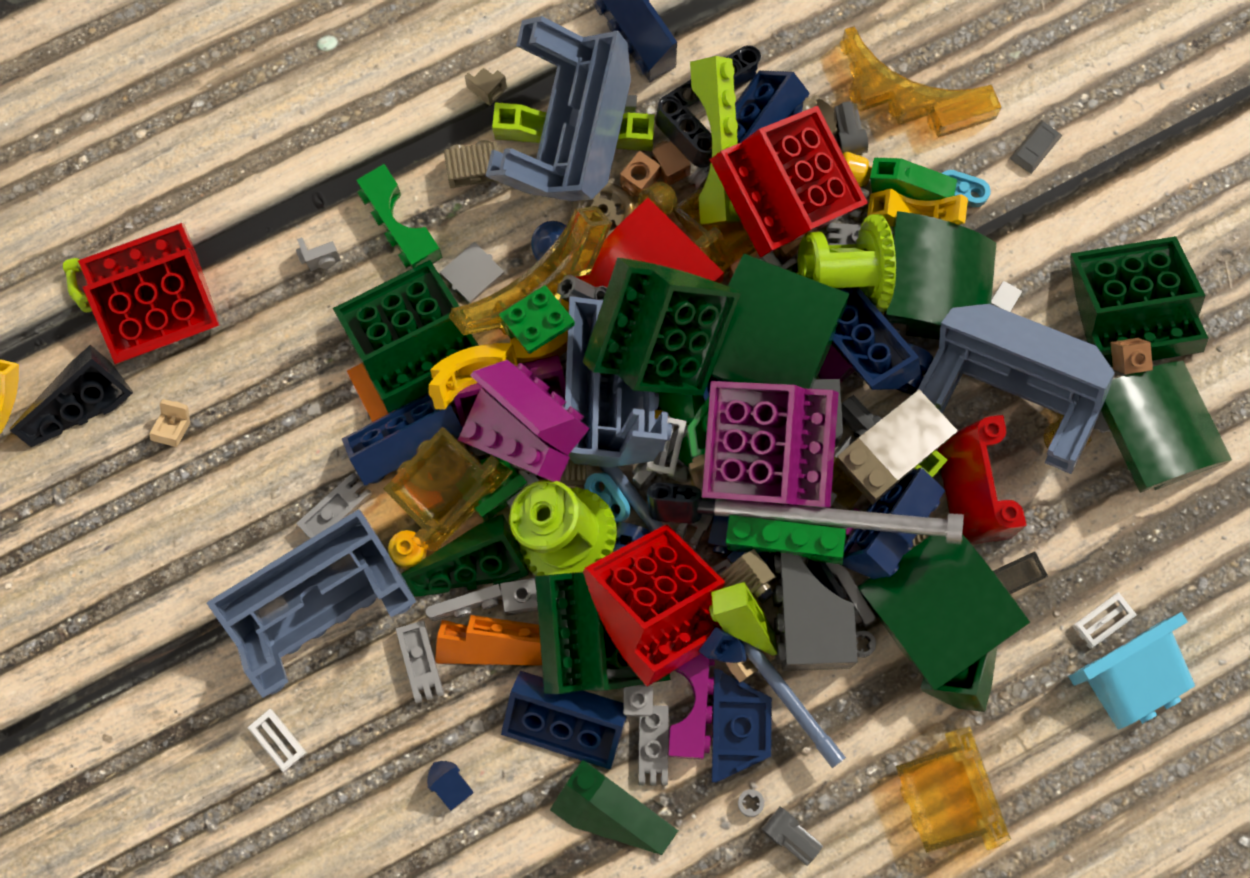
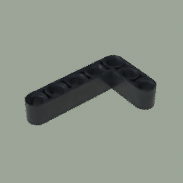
[655,45,761,168]

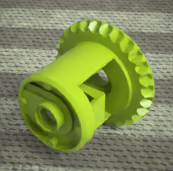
[797,214,896,313]
[509,480,617,576]

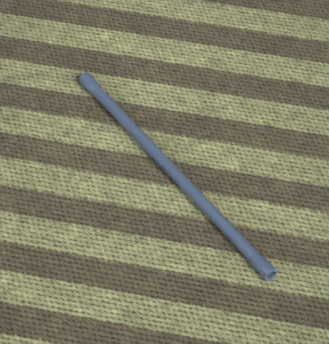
[599,466,846,768]

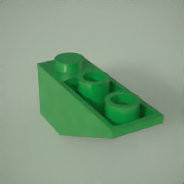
[870,157,957,201]

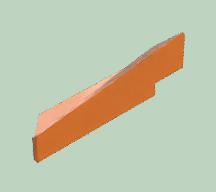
[435,615,542,665]

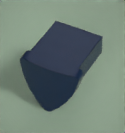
[699,627,746,663]
[427,761,474,811]

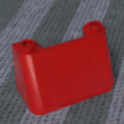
[937,415,1027,545]

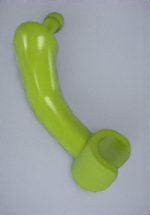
[63,258,92,313]

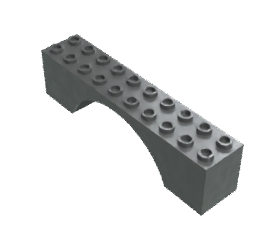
[771,379,858,671]

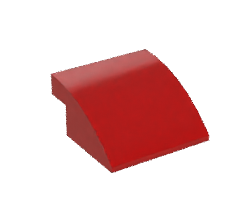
[709,106,868,258]
[575,198,724,288]
[78,223,220,364]
[583,524,725,687]

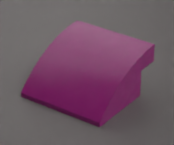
[702,381,839,508]

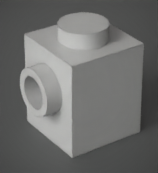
[500,578,538,616]

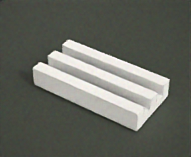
[646,415,686,477]
[1072,592,1136,649]
[248,709,308,773]

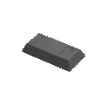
[1010,120,1063,174]

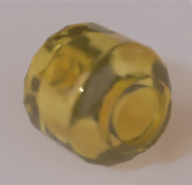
[638,181,677,216]

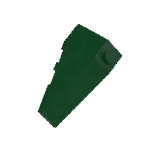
[401,514,529,597]
[920,646,998,712]
[550,760,679,855]

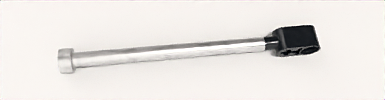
[647,483,963,544]

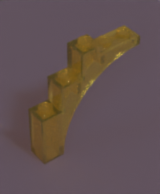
[840,26,1002,138]
[449,206,612,335]

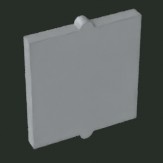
[440,242,505,304]

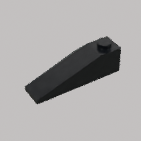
[10,345,133,447]

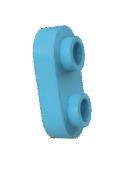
[942,170,991,207]
[584,473,630,522]

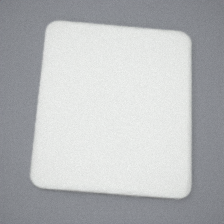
[991,281,1022,312]

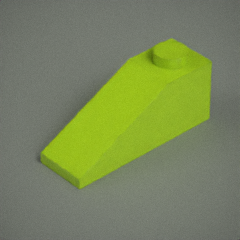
[709,582,778,656]

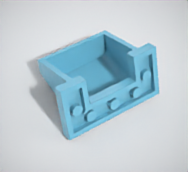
[1068,612,1196,729]

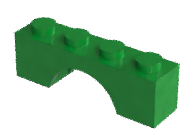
[357,164,443,269]
[726,515,846,565]

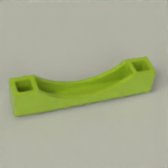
[690,56,741,225]
[492,103,655,151]

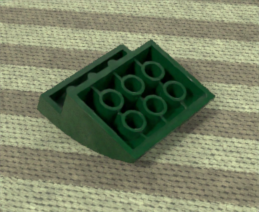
[884,211,997,340]
[1070,236,1209,367]
[711,254,849,389]
[583,257,741,395]
[333,260,479,413]
[1101,361,1232,493]
[857,534,1031,691]
[535,572,671,694]

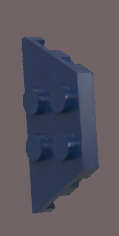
[712,669,772,783]

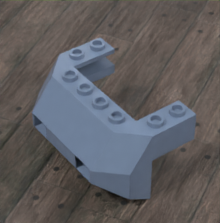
[486,16,631,201]
[565,296,672,467]
[917,304,1115,474]
[206,509,416,698]

